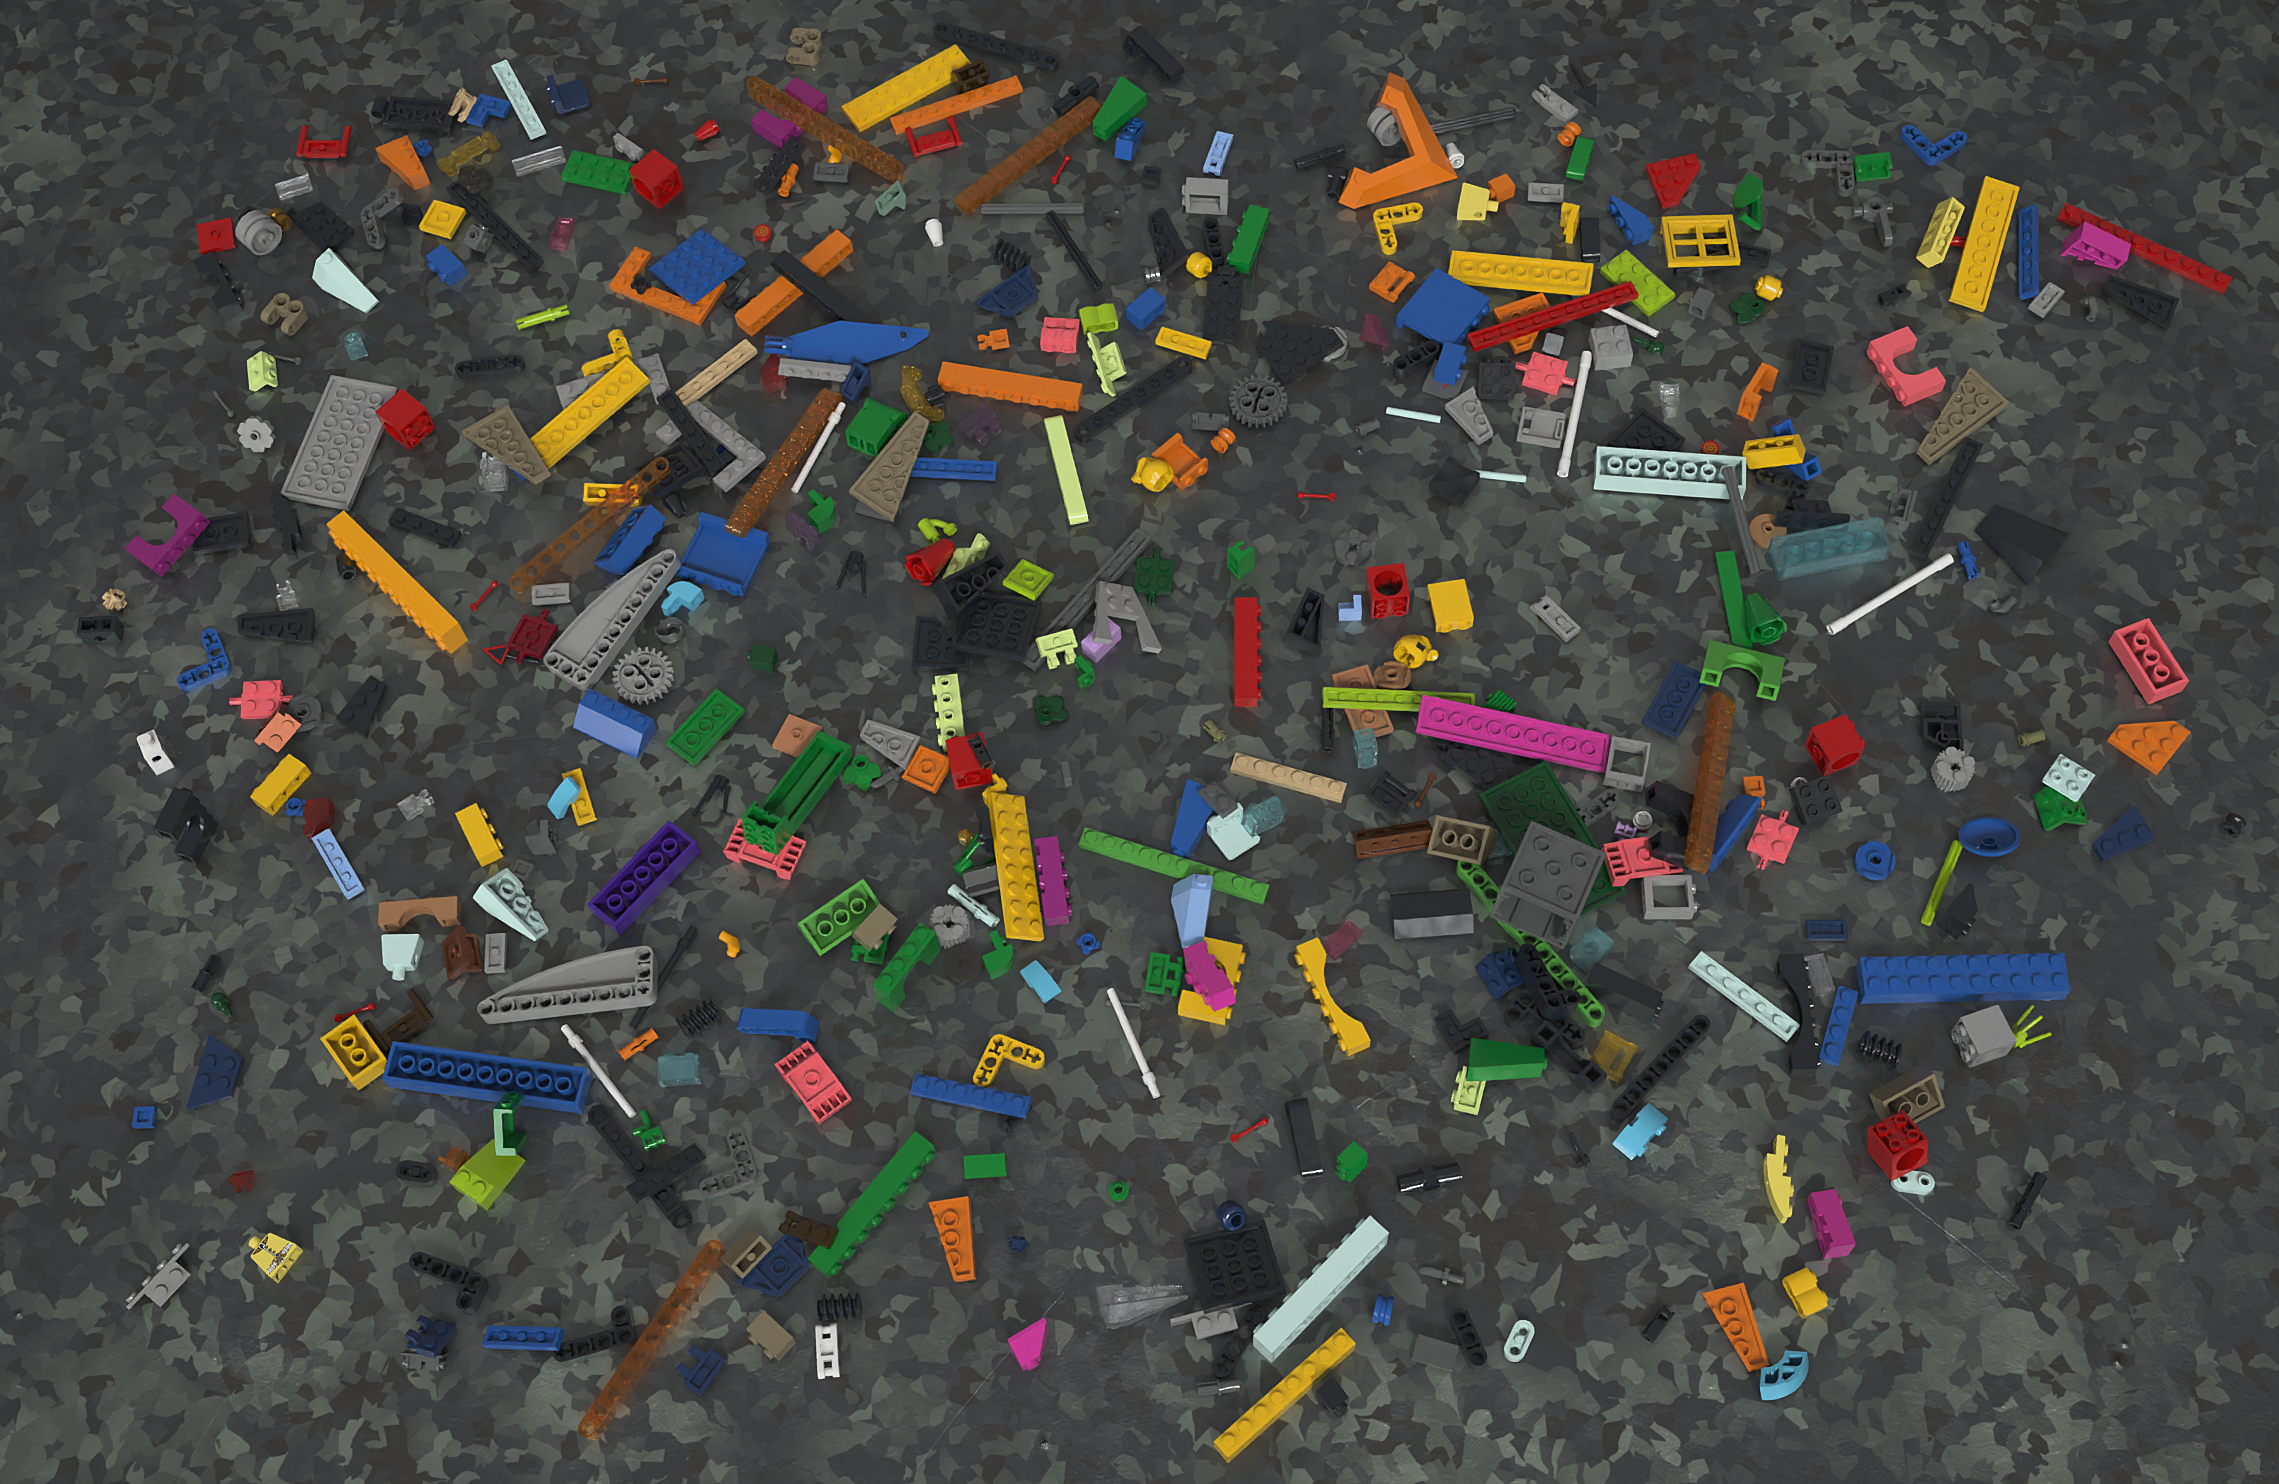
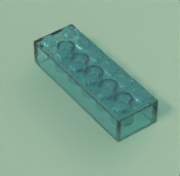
[1768,517,1892,581]

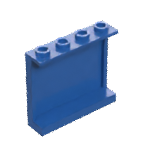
[1396,268,1490,347]
[676,512,771,596]

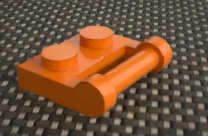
[1369,261,1415,303]

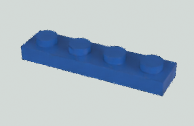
[1819,985,1859,1066]
[482,1325,565,1351]

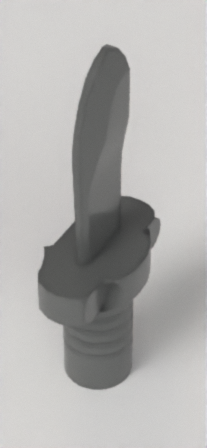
[871,766,905,788]
[1419,1266,1465,1286]

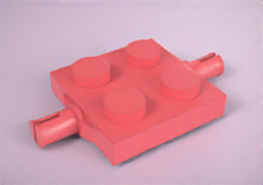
[1516,352,1576,395]
[229,680,295,719]
[1747,810,1799,870]

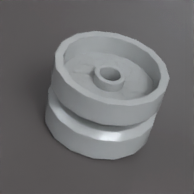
[1367,107,1403,146]
[235,210,282,255]

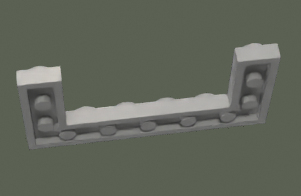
[556,353,671,410]
[655,399,766,492]

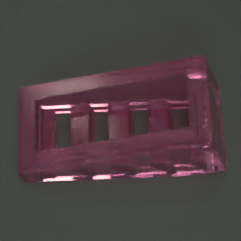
[548,217,576,251]

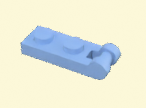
[1203,131,1233,176]

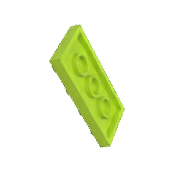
[1600,250,1675,317]

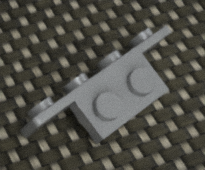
[125,1241,191,1309]
[1170,1302,1253,1340]

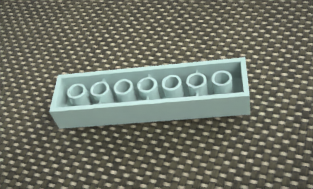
[1593,446,1746,499]
[1253,1216,1389,1363]

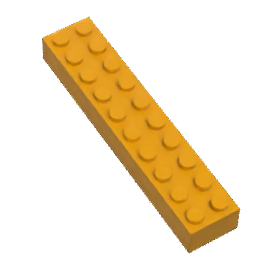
[326,510,468,654]

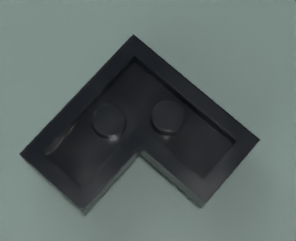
[1433,1009,1489,1054]

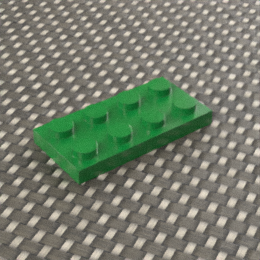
[561,150,636,195]
[665,689,745,767]

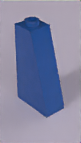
[1171,778,1216,859]

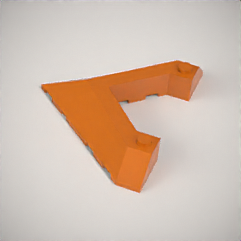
[1338,72,1458,209]

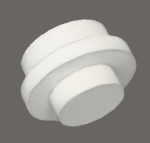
[1633,811,1653,830]

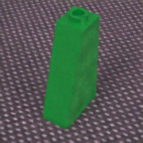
[1092,76,1147,141]
[1466,1038,1548,1082]

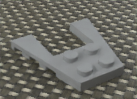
[1092,581,1162,653]

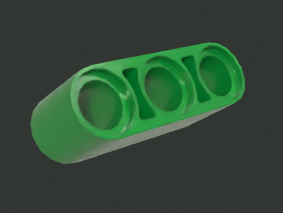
[1566,135,1595,181]

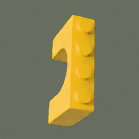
[1178,937,1246,1025]

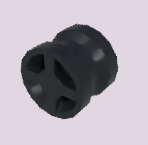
[2220,813,2247,838]

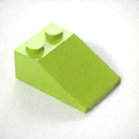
[450,1138,526,1210]

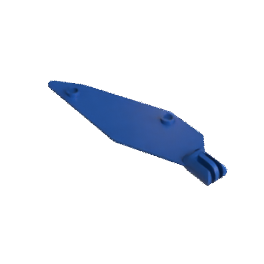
[764,321,929,366]

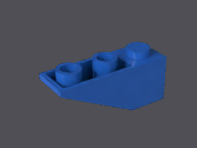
[1115,118,1147,161]
[1608,195,1654,246]

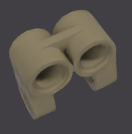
[786,28,823,66]
[260,293,309,336]

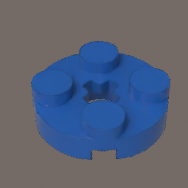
[1854,841,1896,880]

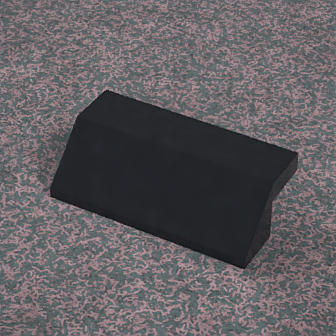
[1390,888,1474,939]

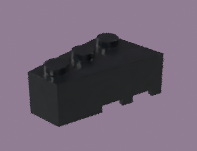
[1282,587,1325,658]

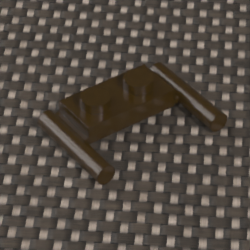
[363,988,435,1054]

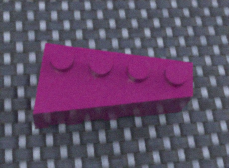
[1034,836,1072,926]

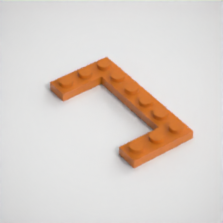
[609,246,726,326]

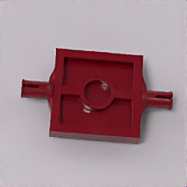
[507,608,558,665]

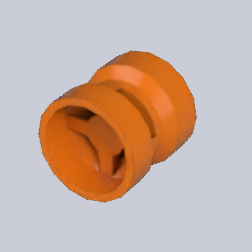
[1558,122,1581,147]
[1211,428,1236,453]

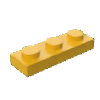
[1155,327,1212,360]
[562,768,597,826]

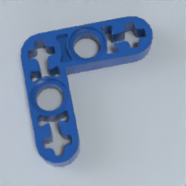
[1900,125,1967,165]
[177,628,232,692]

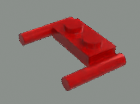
[905,116,963,158]
[296,125,352,158]

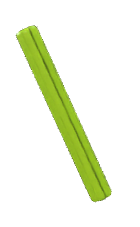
[1920,840,1963,926]

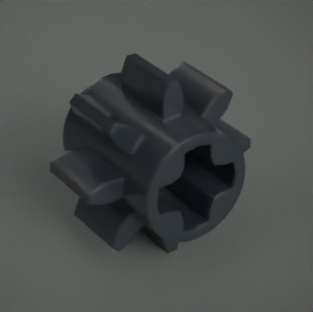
[924,385,946,408]

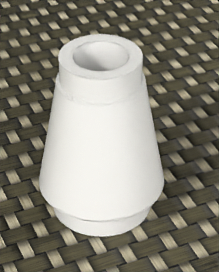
[1445,143,1464,168]
[925,219,943,247]

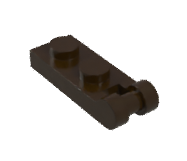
[778,1210,839,1249]

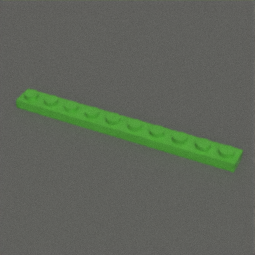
[1078,827,1270,905]

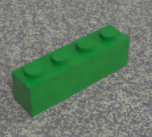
[1227,204,1270,275]

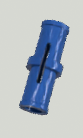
[1957,541,1980,579]

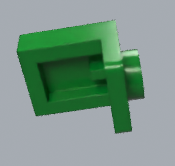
[1074,655,1095,689]

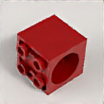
[629,149,684,209]
[376,389,435,451]
[1365,563,1410,619]
[1804,714,1865,777]
[945,732,993,790]
[1867,1110,1928,1181]

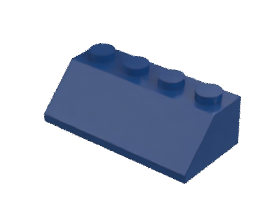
[593,504,666,576]
[573,688,657,759]
[1698,794,1762,873]

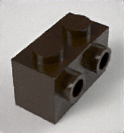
[950,59,991,94]

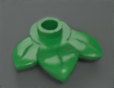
[843,755,881,791]

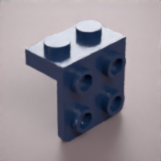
[545,75,591,115]
[1475,947,1526,1000]

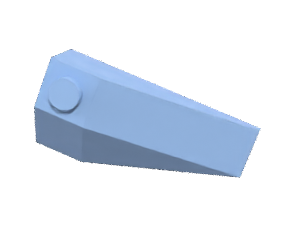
[1171,874,1213,948]

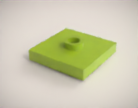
[1003,559,1054,601]

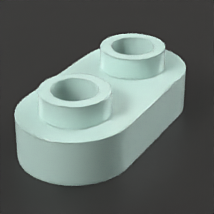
[1891,1171,1935,1195]
[1504,1320,1534,1362]

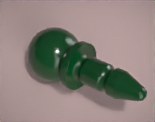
[1632,337,1664,355]
[211,992,232,1017]

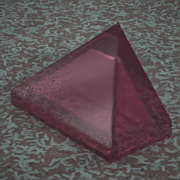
[1359,313,1391,347]

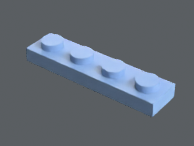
[312,828,365,900]

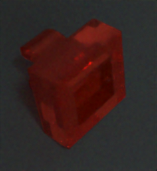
[228,1170,255,1193]

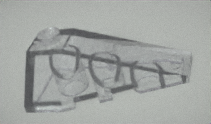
[1095,1283,1188,1329]

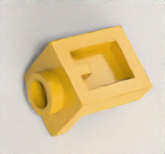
[982,773,1007,807]

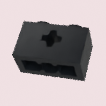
[77,615,124,644]
[1315,1377,1349,1420]

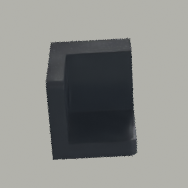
[394,203,423,229]

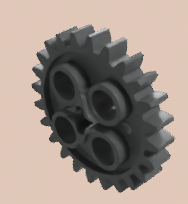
[1229,374,1288,428]

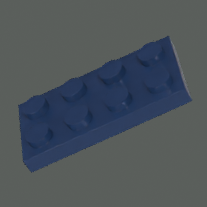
[1641,661,1707,740]

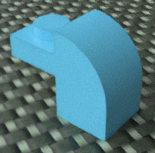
[661,581,705,617]

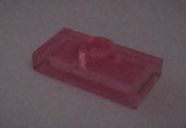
[1322,920,1363,961]

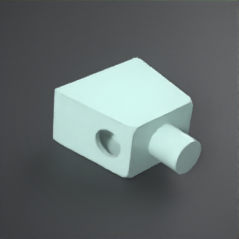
[381,934,424,981]

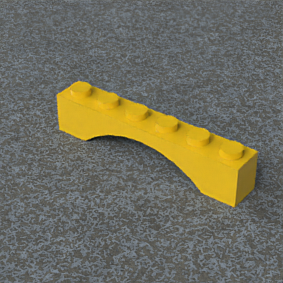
[1294,937,1371,1056]

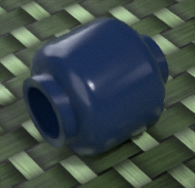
[1216,1200,1247,1231]

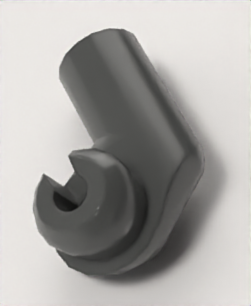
[2084,296,2100,322]
[1989,596,2017,613]

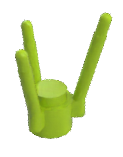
[2010,1005,2052,1049]

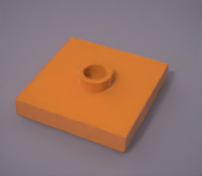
[902,745,950,794]

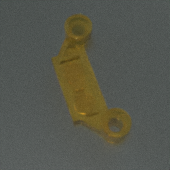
[437,131,500,177]
[899,365,944,422]

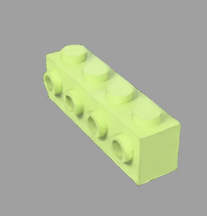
[932,674,965,752]

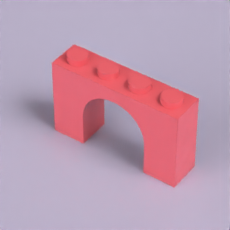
[1867,326,1946,407]

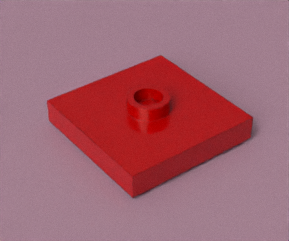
[197,217,236,255]

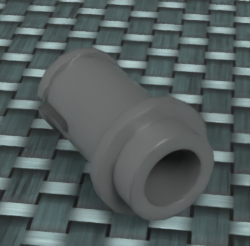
[1355,417,1380,436]

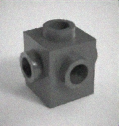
[463,224,494,253]

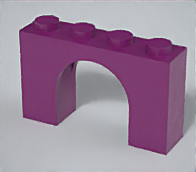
[751,77,828,148]
[124,494,210,577]

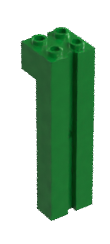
[742,731,852,855]

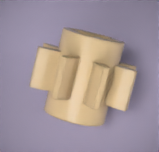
[102,588,127,612]

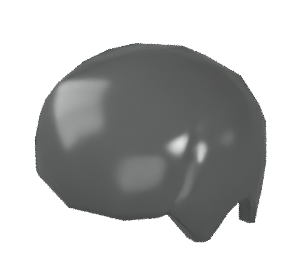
[654,617,685,644]

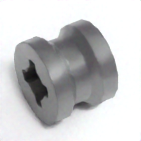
[1144,265,1161,285]

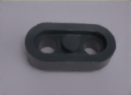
[396,1160,438,1185]

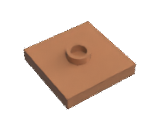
[772,714,824,758]

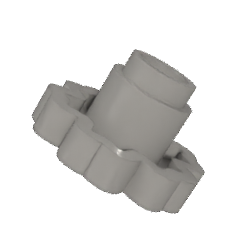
[237,416,276,452]

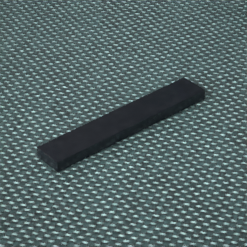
[656,389,727,476]

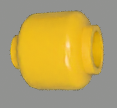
[1186,252,1212,278]
[1755,275,1783,301]

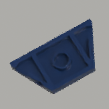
[976,264,1038,318]
[186,1035,244,1111]
[736,1225,810,1298]

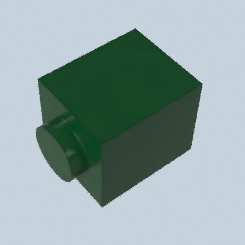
[748,644,779,673]

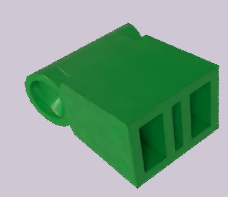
[845,397,908,458]

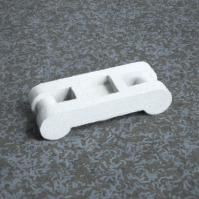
[815,1322,840,1379]

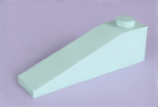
[312,248,379,313]
[473,868,549,941]

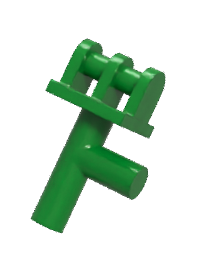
[632,1110,666,1151]

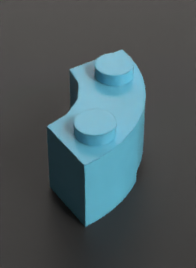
[1613,1103,1668,1160]
[1760,1350,1809,1400]

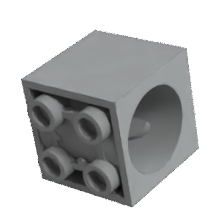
[1951,1005,2017,1068]

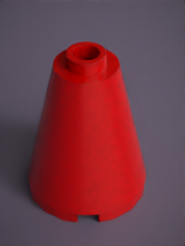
[905,538,955,586]

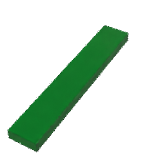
[1715,551,1753,650]

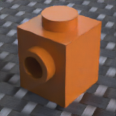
[1488,173,1515,203]

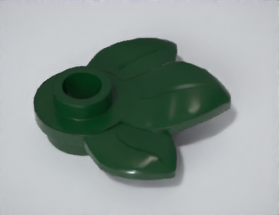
[1729,293,1765,323]
[924,421,954,453]
[1034,695,1069,725]

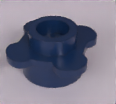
[1007,1236,1029,1252]

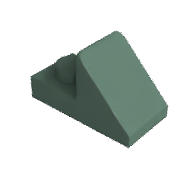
[874,180,906,216]

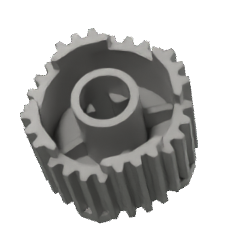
[1931,747,1975,792]
[929,904,971,950]

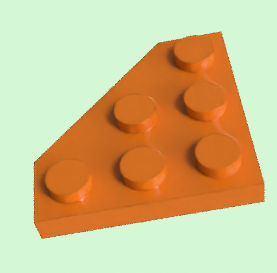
[1493,292,1550,354]
[2107,721,2191,775]

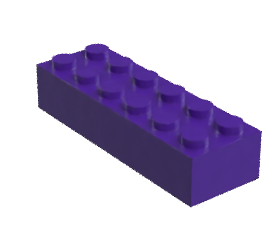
[587,820,701,936]

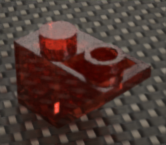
[759,354,788,395]
[303,797,334,843]

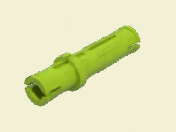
[516,304,570,330]

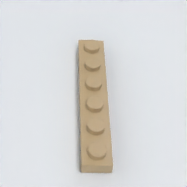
[675,339,758,407]
[1230,753,1347,803]

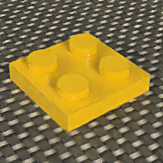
[419,200,466,239]

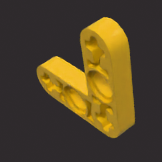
[1373,203,1423,255]
[582,329,633,377]
[973,1034,1045,1088]

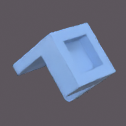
[1338,595,1362,621]

